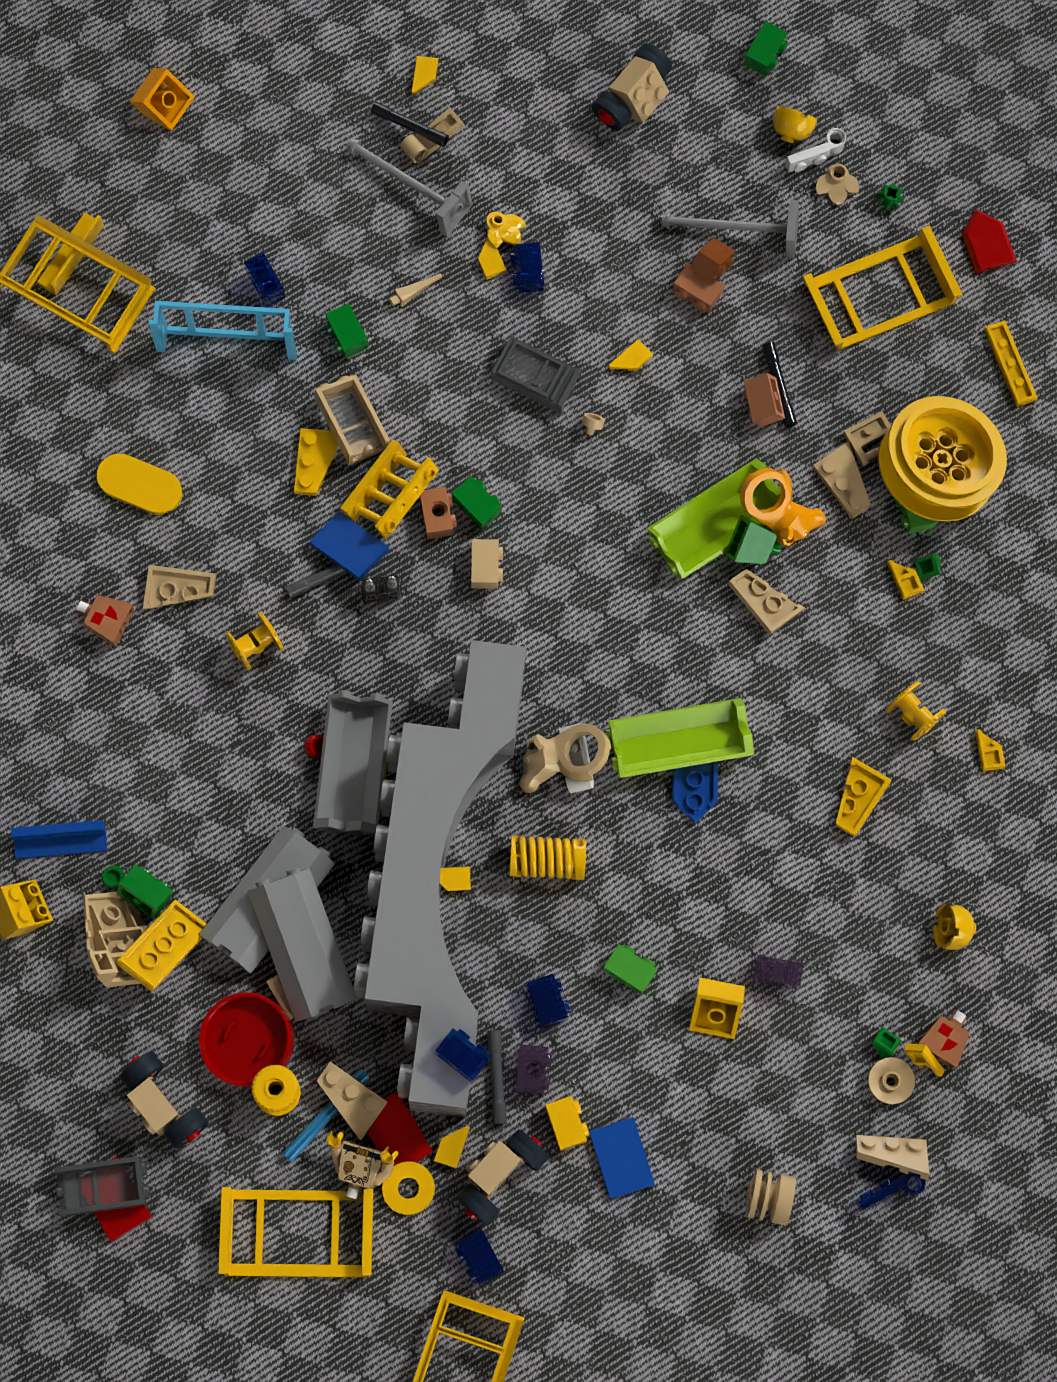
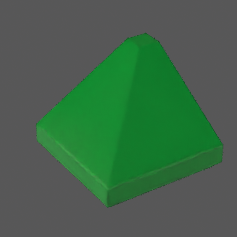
[914,553,941,581]
[872,1027,902,1059]

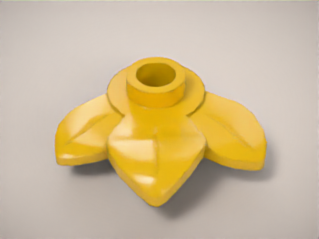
[486,211,526,248]

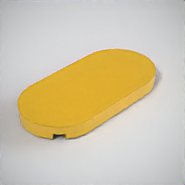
[97,454,183,515]

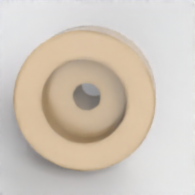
[582,413,605,435]

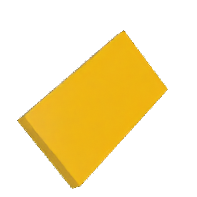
[116,900,207,992]

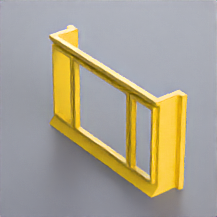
[0,214,155,354]
[803,225,962,352]
[218,1187,373,1278]
[413,1290,524,1382]

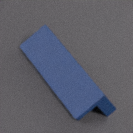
[11,820,107,859]

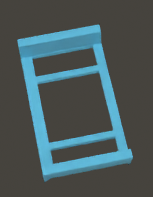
[148,301,297,361]

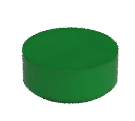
[102,865,125,889]

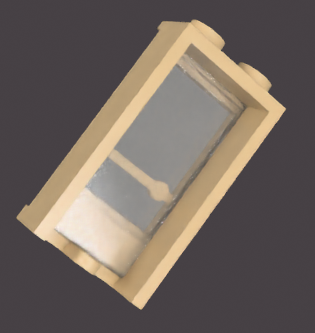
[314,374,390,465]

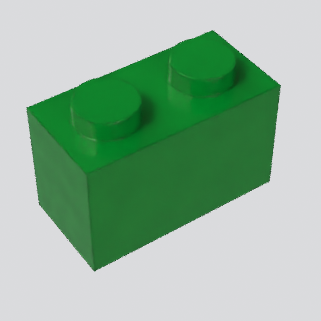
[743,21,789,76]
[324,303,369,359]
[452,476,502,531]
[116,864,173,920]

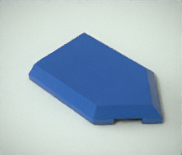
[672,761,718,824]

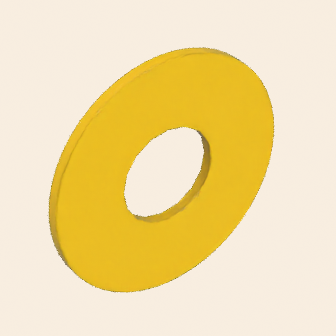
[382,1161,435,1215]

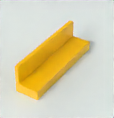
[37,212,104,296]

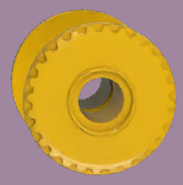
[225,612,284,671]
[886,681,946,741]
[252,1065,301,1116]

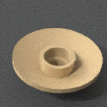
[868,1057,915,1104]

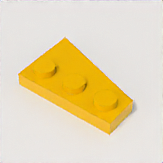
[294,428,345,496]
[836,757,891,837]

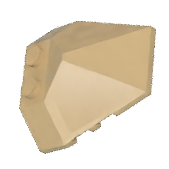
[83,892,151,988]

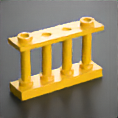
[340,439,439,540]

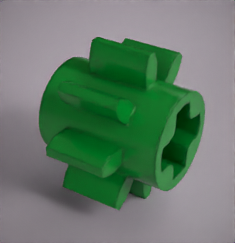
[877,183,904,211]

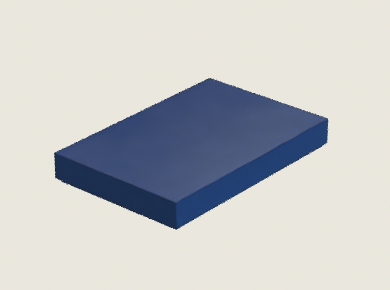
[309,511,389,581]
[589,1117,655,1199]

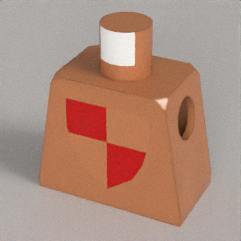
[76,595,134,648]
[917,1010,969,1070]

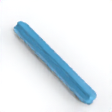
[283,1069,369,1162]

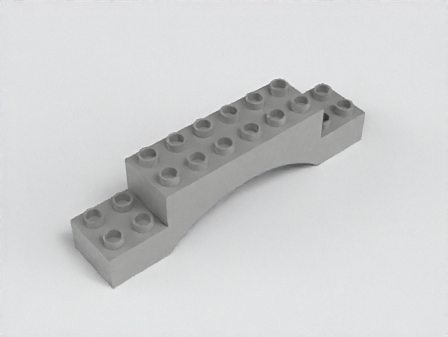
[354,640,526,1118]

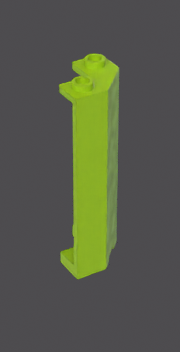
[647,458,781,579]
[605,698,754,778]

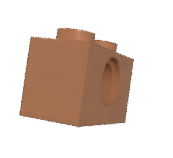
[420,487,457,539]

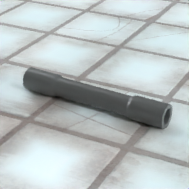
[285,564,347,599]
[487,1030,507,1125]

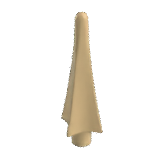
[389,274,442,307]

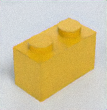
[545,1096,590,1151]

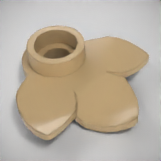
[816,164,859,206]

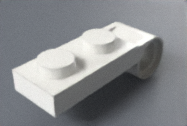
[785,128,846,173]
[559,723,594,793]

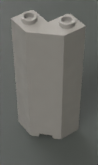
[313,690,393,836]
[199,826,335,973]
[248,867,357,1022]

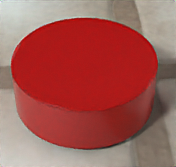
[304,735,324,758]

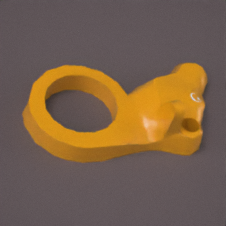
[740,468,826,546]

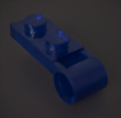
[855,1173,926,1212]

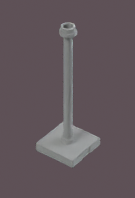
[347,139,473,237]
[662,200,799,258]

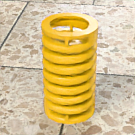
[509,835,586,880]

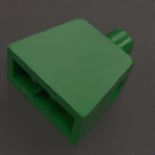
[725,515,781,564]

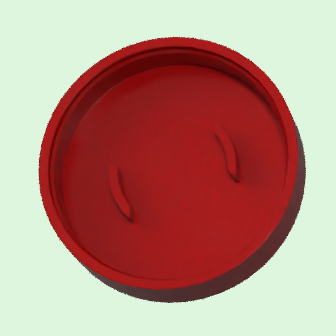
[199,992,294,1088]

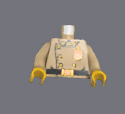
[326,1131,398,1200]

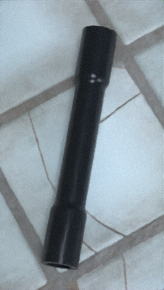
[371,102,449,147]
[762,341,797,428]

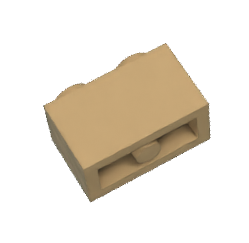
[471,539,503,589]

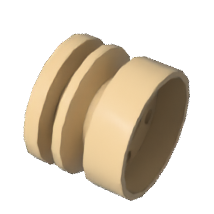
[746,1169,796,1226]

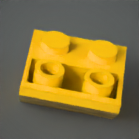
[0,879,53,940]

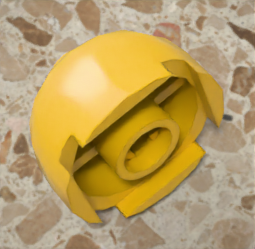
[773,105,818,144]
[933,904,976,950]

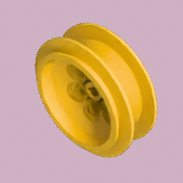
[878,396,1007,522]

